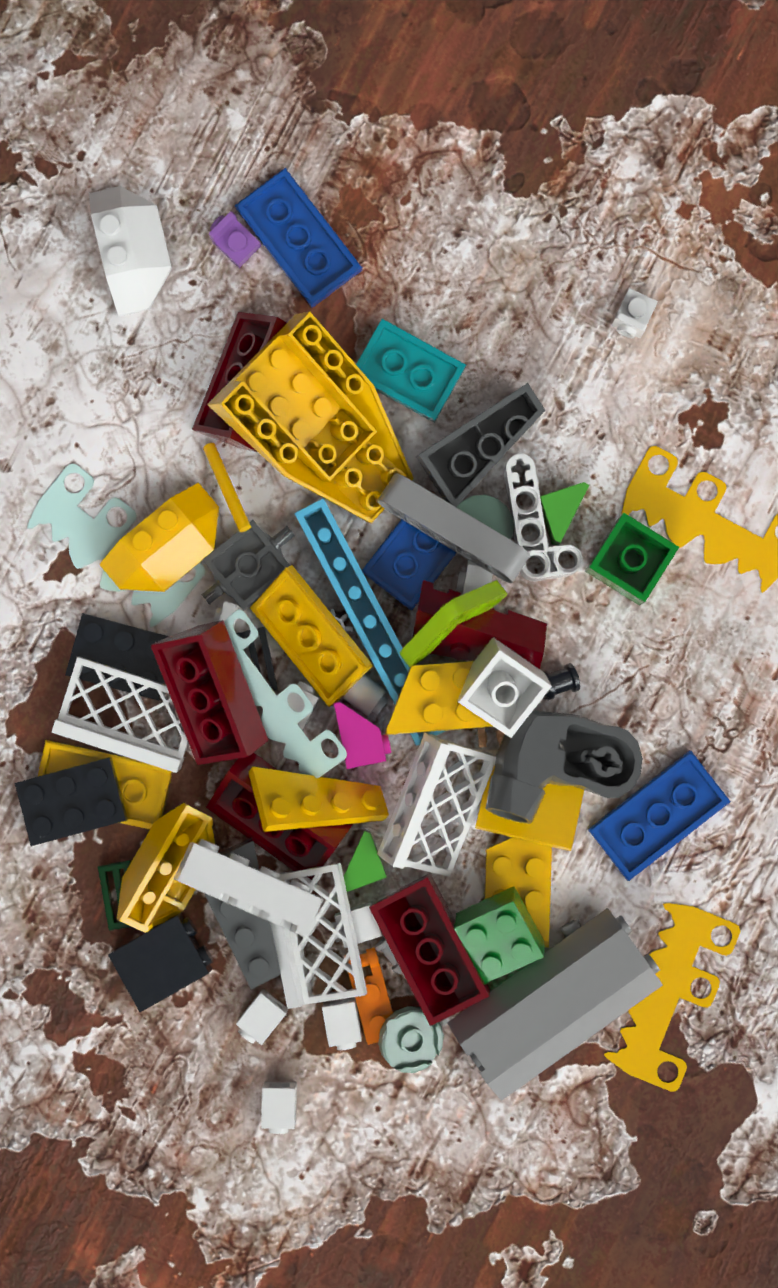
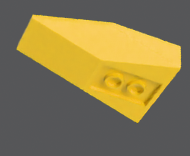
[207,312,414,523]

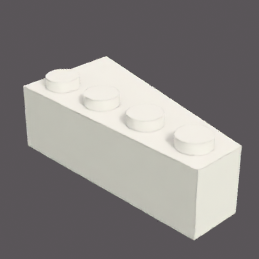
[174,839,323,937]

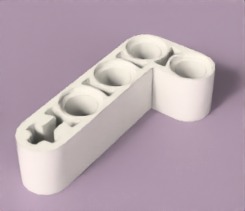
[504,454,583,581]

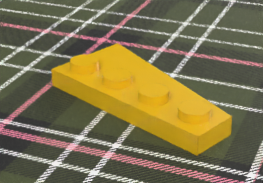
[249,766,389,832]

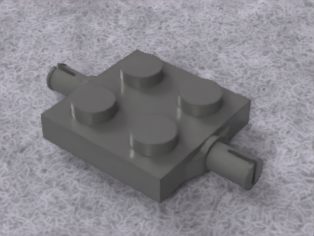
[201,520,295,611]

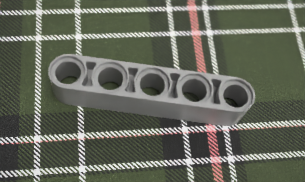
[377,473,530,583]

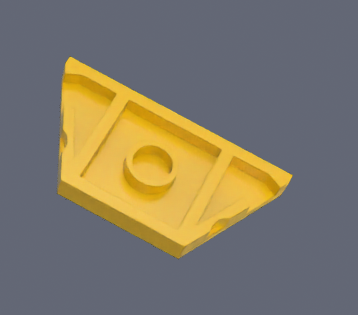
[385,661,494,735]
[484,837,552,948]

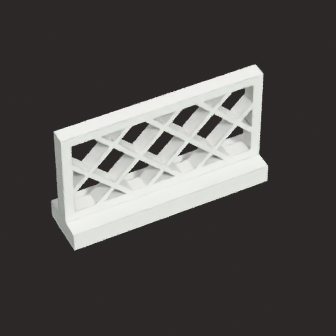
[52,656,188,773]
[377,733,496,877]
[270,863,368,1009]

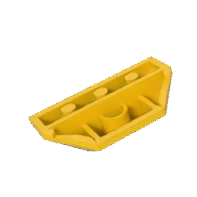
[99,482,219,592]
[117,803,215,933]

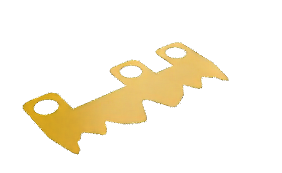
[621,446,778,593]
[604,903,740,1092]

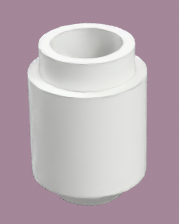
[343,674,388,717]

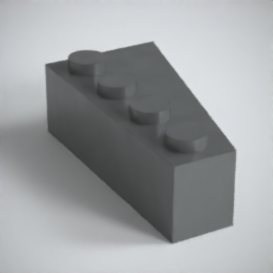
[416,383,545,507]
[204,837,281,989]

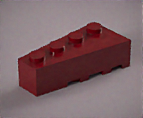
[412,580,547,669]

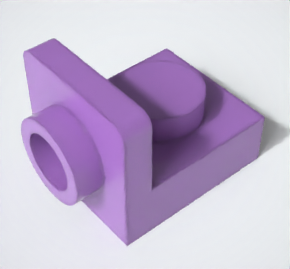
[209,211,261,268]

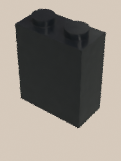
[108,913,213,1013]

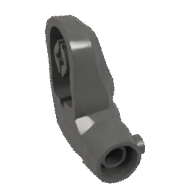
[486,711,643,824]

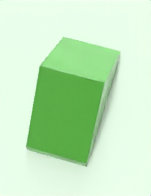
[540,482,589,546]
[344,829,387,892]

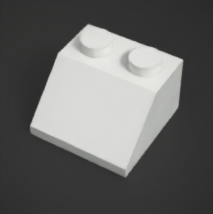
[458,638,552,738]

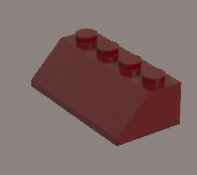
[192,312,287,452]
[151,620,269,765]
[206,752,353,880]
[369,873,491,1026]

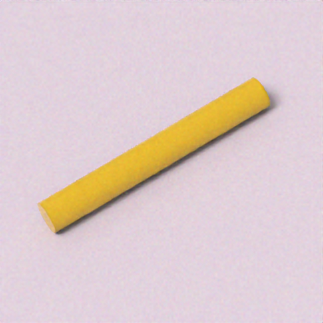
[203,443,251,532]

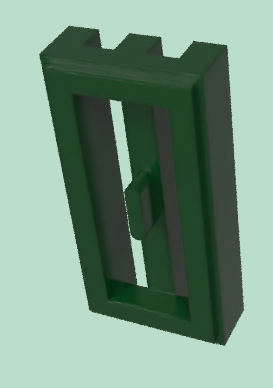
[97,860,132,931]

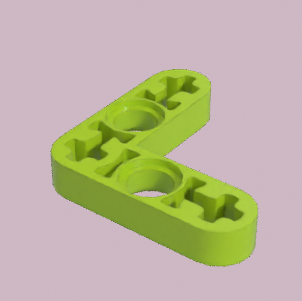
[399,580,508,667]

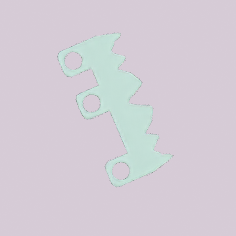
[27,464,205,628]
[224,609,347,779]

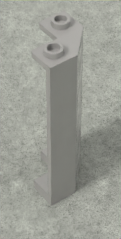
[447,908,663,1101]

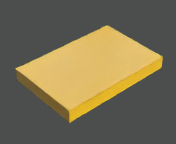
[475,765,584,851]

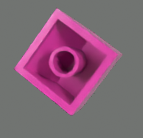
[334,702,391,769]

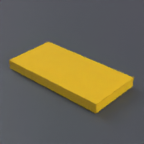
[250,565,373,707]
[37,740,172,829]

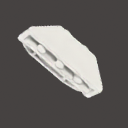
[89,186,172,317]

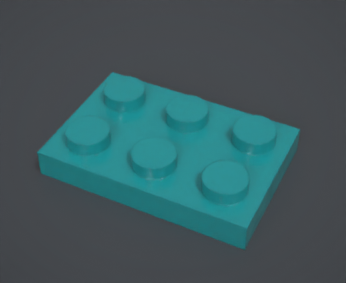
[356,319,466,423]

